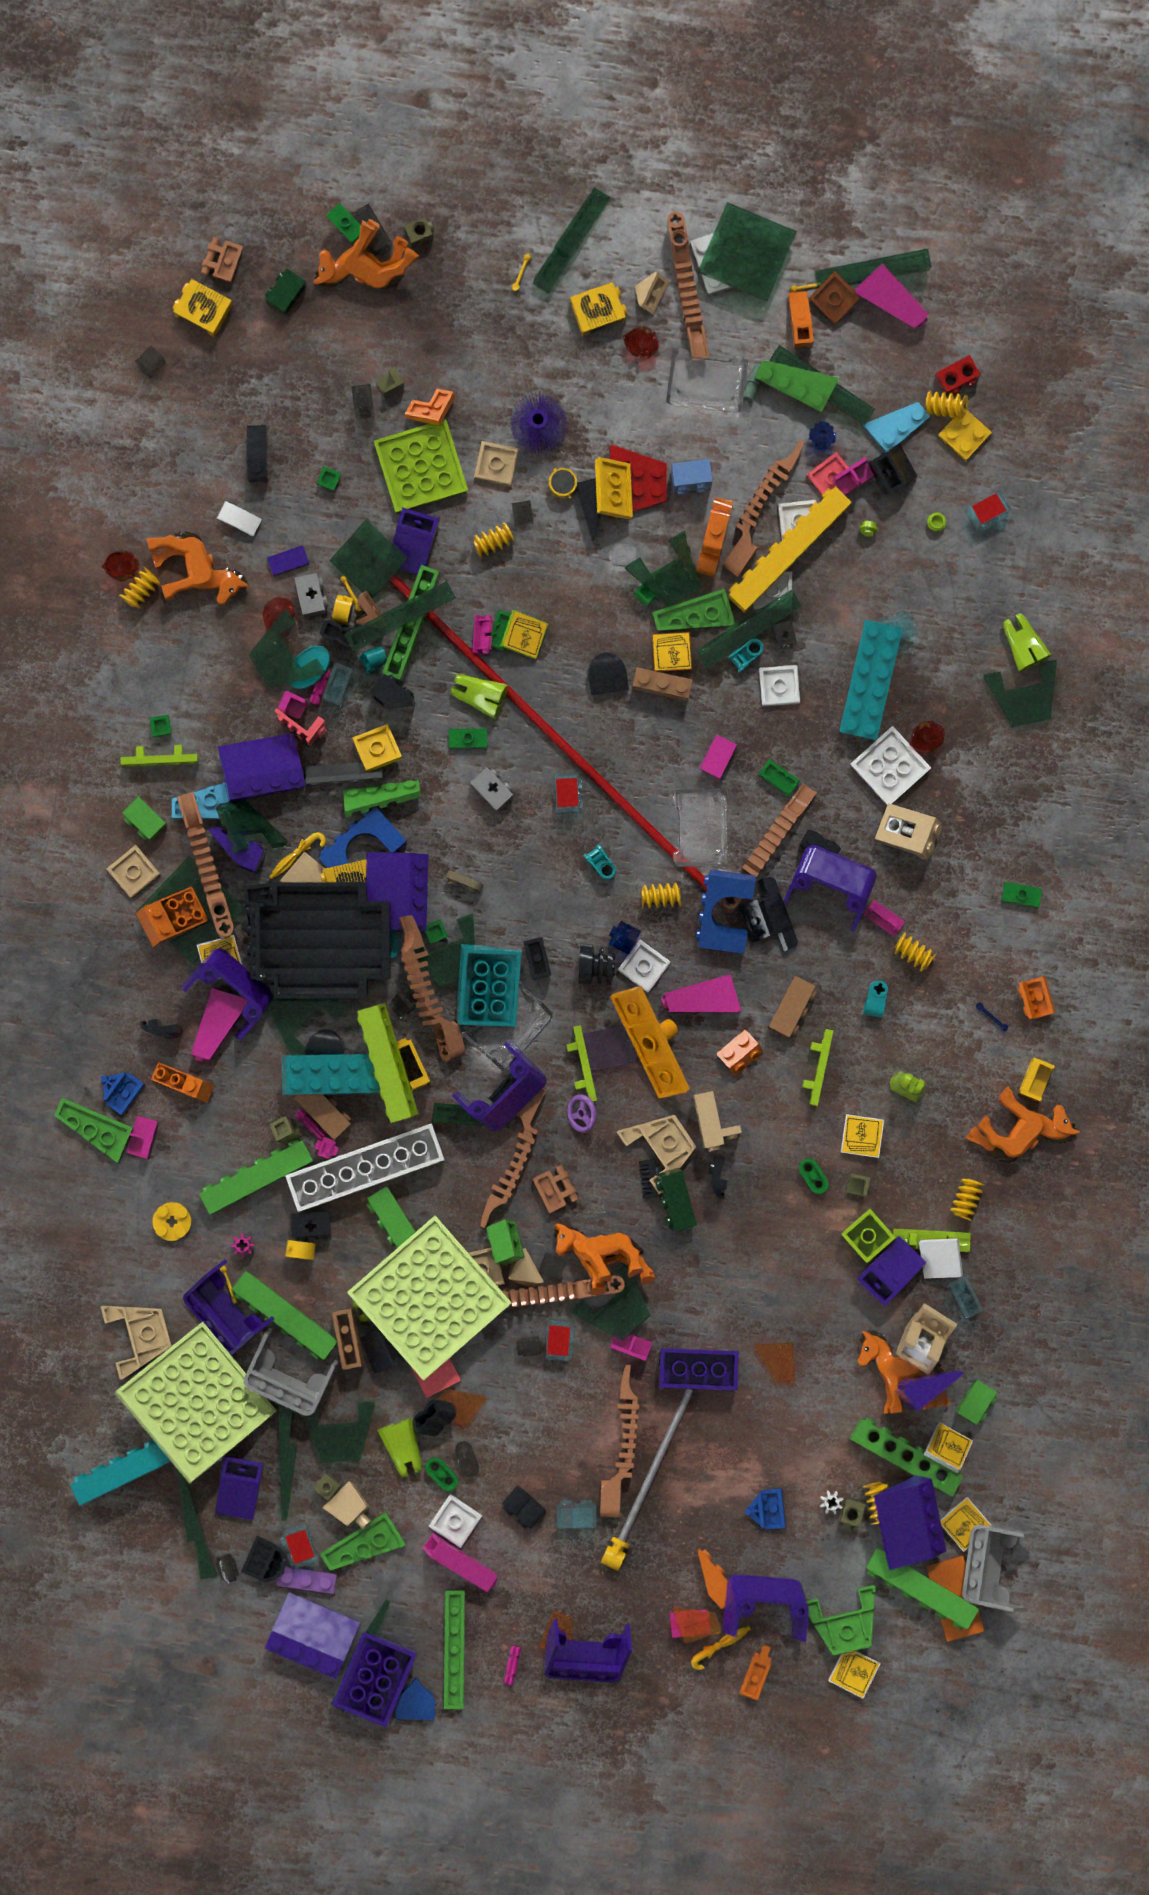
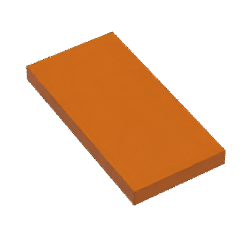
[926,1555,984,1642]

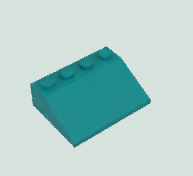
[456,944,522,1027]

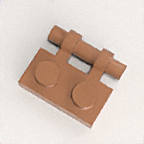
[201,237,244,283]
[533,1164,578,1213]

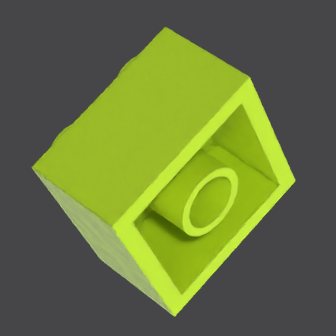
[841,1209,896,1263]

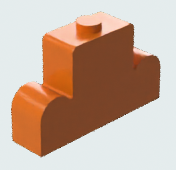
[696,497,733,577]

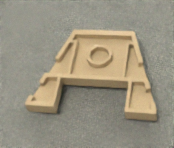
[617,1115,696,1194]
[101,1306,172,1380]

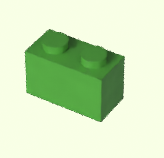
[122,797,167,841]
[486,1219,525,1265]
[955,1379,997,1425]

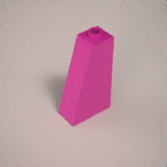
[855,263,929,328]
[661,974,741,1013]
[191,988,249,1063]
[423,1532,498,1592]

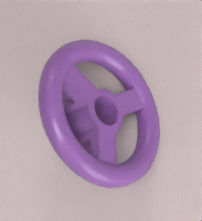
[567,1095,597,1133]

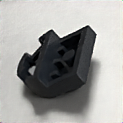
[587,652,629,695]
[140,1019,182,1039]
[305,1029,345,1055]
[708,1159,728,1200]
[241,1535,286,1582]

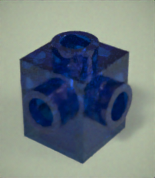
[808,421,836,450]
[609,921,641,955]

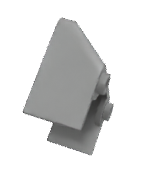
[244,1329,339,1416]
[962,1525,1038,1612]

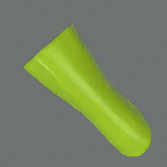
[1003,613,1052,673]
[450,674,508,719]
[890,1071,926,1102]
[377,1418,422,1478]

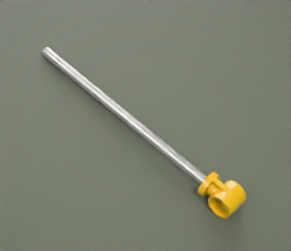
[600,1388,694,1571]

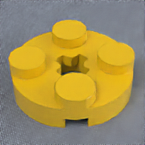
[153,1202,192,1241]

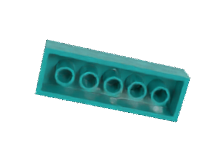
[839,619,903,740]
[282,1054,381,1095]
[70,1440,171,1506]

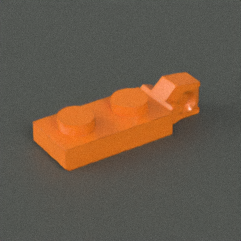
[739,1644,772,1701]

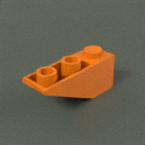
[788,291,814,349]
[151,1062,215,1103]
[697,1548,728,1609]

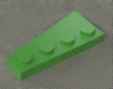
[755,360,840,412]
[652,589,736,631]
[343,780,421,818]
[54,1098,133,1163]
[320,1512,407,1571]

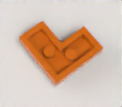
[405,389,455,425]

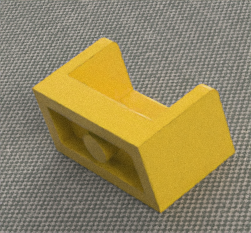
[1018,1057,1055,1102]

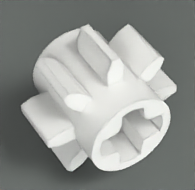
[820,1490,843,1514]

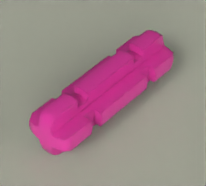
[309,670,331,705]
[295,1109,327,1141]
[504,1646,521,1685]

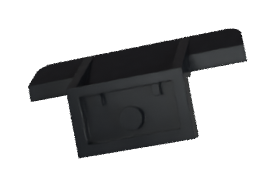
[740,877,798,951]

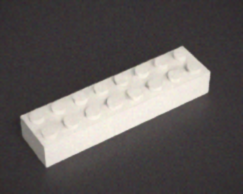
[285,1123,445,1212]

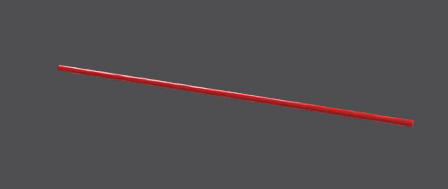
[348,535,707,891]

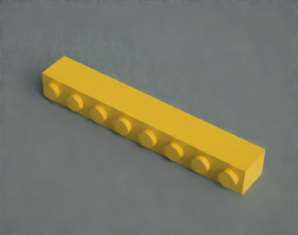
[728,486,852,613]

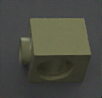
[404,217,435,248]
[270,1116,302,1145]
[313,1472,341,1500]
[839,1498,866,1529]

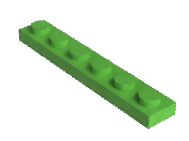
[444,1590,465,1709]

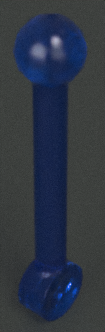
[976,1002,1008,1031]

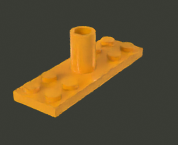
[610,986,690,1099]

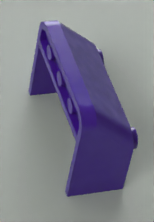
[783,845,876,932]
[180,948,272,1041]
[452,1040,547,1131]
[183,1259,274,1355]
[722,1574,809,1642]
[544,1619,632,1683]

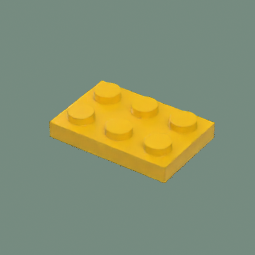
[595,457,633,520]

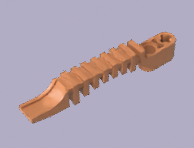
[667,211,710,362]
[722,439,804,577]
[720,783,817,914]
[177,792,233,938]
[399,915,465,1061]
[480,1088,546,1228]
[502,1276,624,1308]
[600,1364,639,1518]

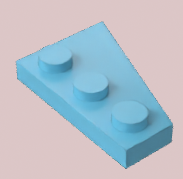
[862,402,930,451]
[171,782,230,819]

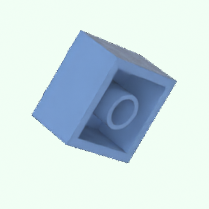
[670,459,713,496]

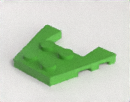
[807,1585,875,1656]

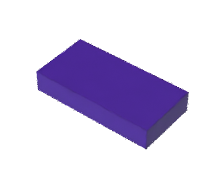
[267,545,309,576]

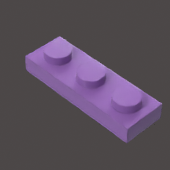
[276,1566,337,1594]

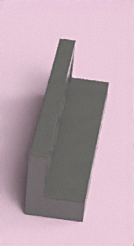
[305,762,383,786]

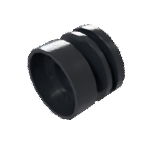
[578,944,615,986]

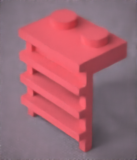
[274,708,327,747]

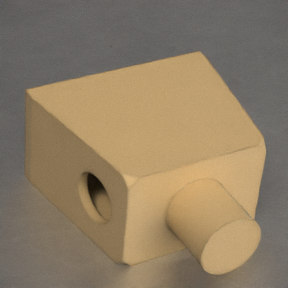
[323,1481,371,1529]

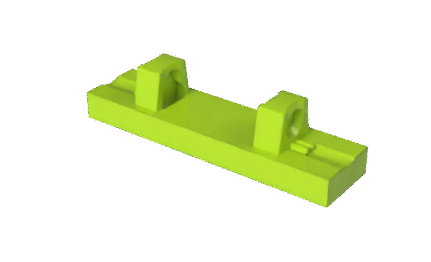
[120,745,199,767]
[566,1025,597,1102]
[802,1029,833,1106]
[892,1229,971,1252]

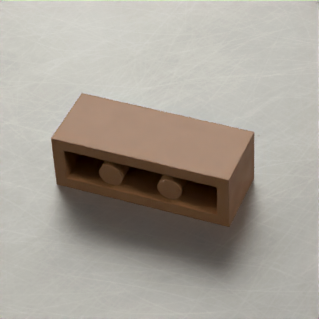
[632,667,693,702]
[768,976,816,1038]
[295,1095,352,1140]
[332,1308,365,1370]

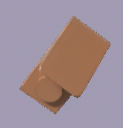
[355,590,387,629]

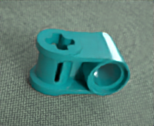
[727,639,763,673]
[358,646,387,675]
[583,844,616,881]
[863,980,888,1018]

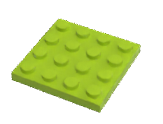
[374,419,468,514]

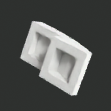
[217,501,262,536]

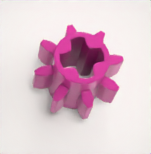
[314,1137,339,1159]
[230,1233,255,1257]

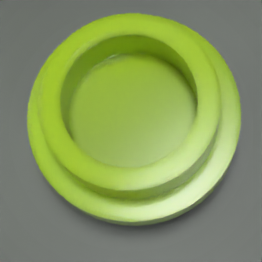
[927,513,946,532]
[859,521,878,537]

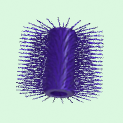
[510,391,568,456]

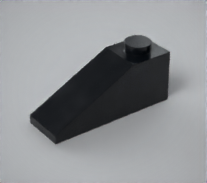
[247,425,269,482]
[577,478,600,541]

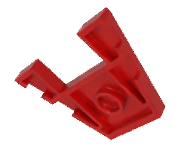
[609,445,667,519]

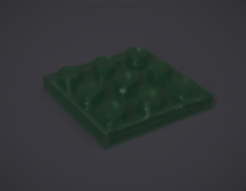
[329,519,409,599]

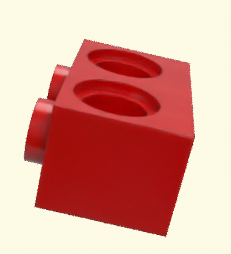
[935,355,981,396]

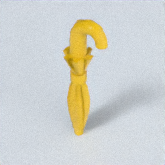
[269,832,326,879]
[691,1626,751,1670]

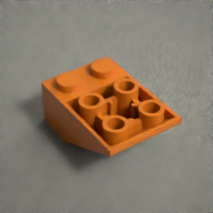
[136,886,209,947]

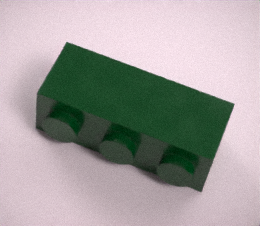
[655,1168,697,1232]

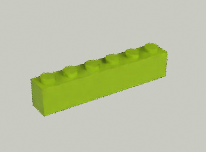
[357,1003,418,1123]

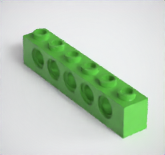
[382,565,442,681]
[849,1417,964,1497]

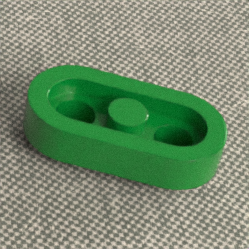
[798,1158,829,1194]
[425,1457,458,1491]

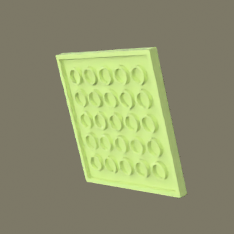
[347,1216,512,1381]
[115,1322,277,1484]

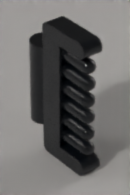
[639,1159,663,1199]

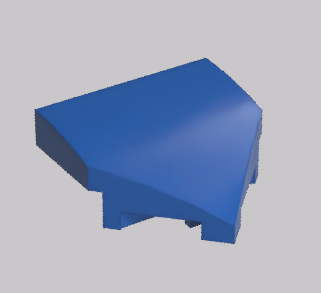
[101,1072,145,1116]
[744,1488,787,1529]
[396,1677,435,1720]

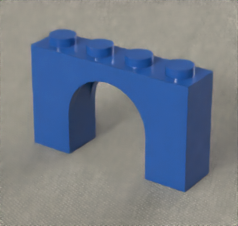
[319,807,407,868]
[696,869,756,954]

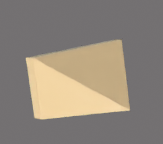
[635,272,669,315]
[508,1248,544,1288]

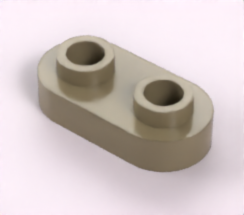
[445,870,484,894]

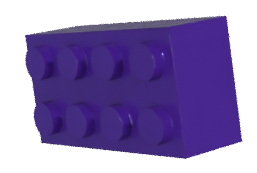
[659,1348,739,1390]

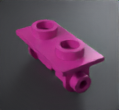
[472,615,494,656]
[863,900,905,937]

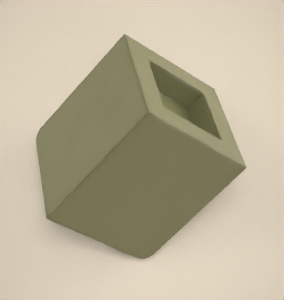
[376,366,404,398]
[846,1173,870,1197]

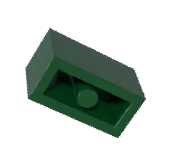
[265,268,307,316]

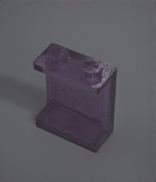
[583,1026,639,1072]

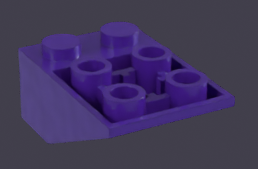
[387,507,440,575]
[209,827,266,875]
[857,1236,927,1306]
[215,1455,265,1520]

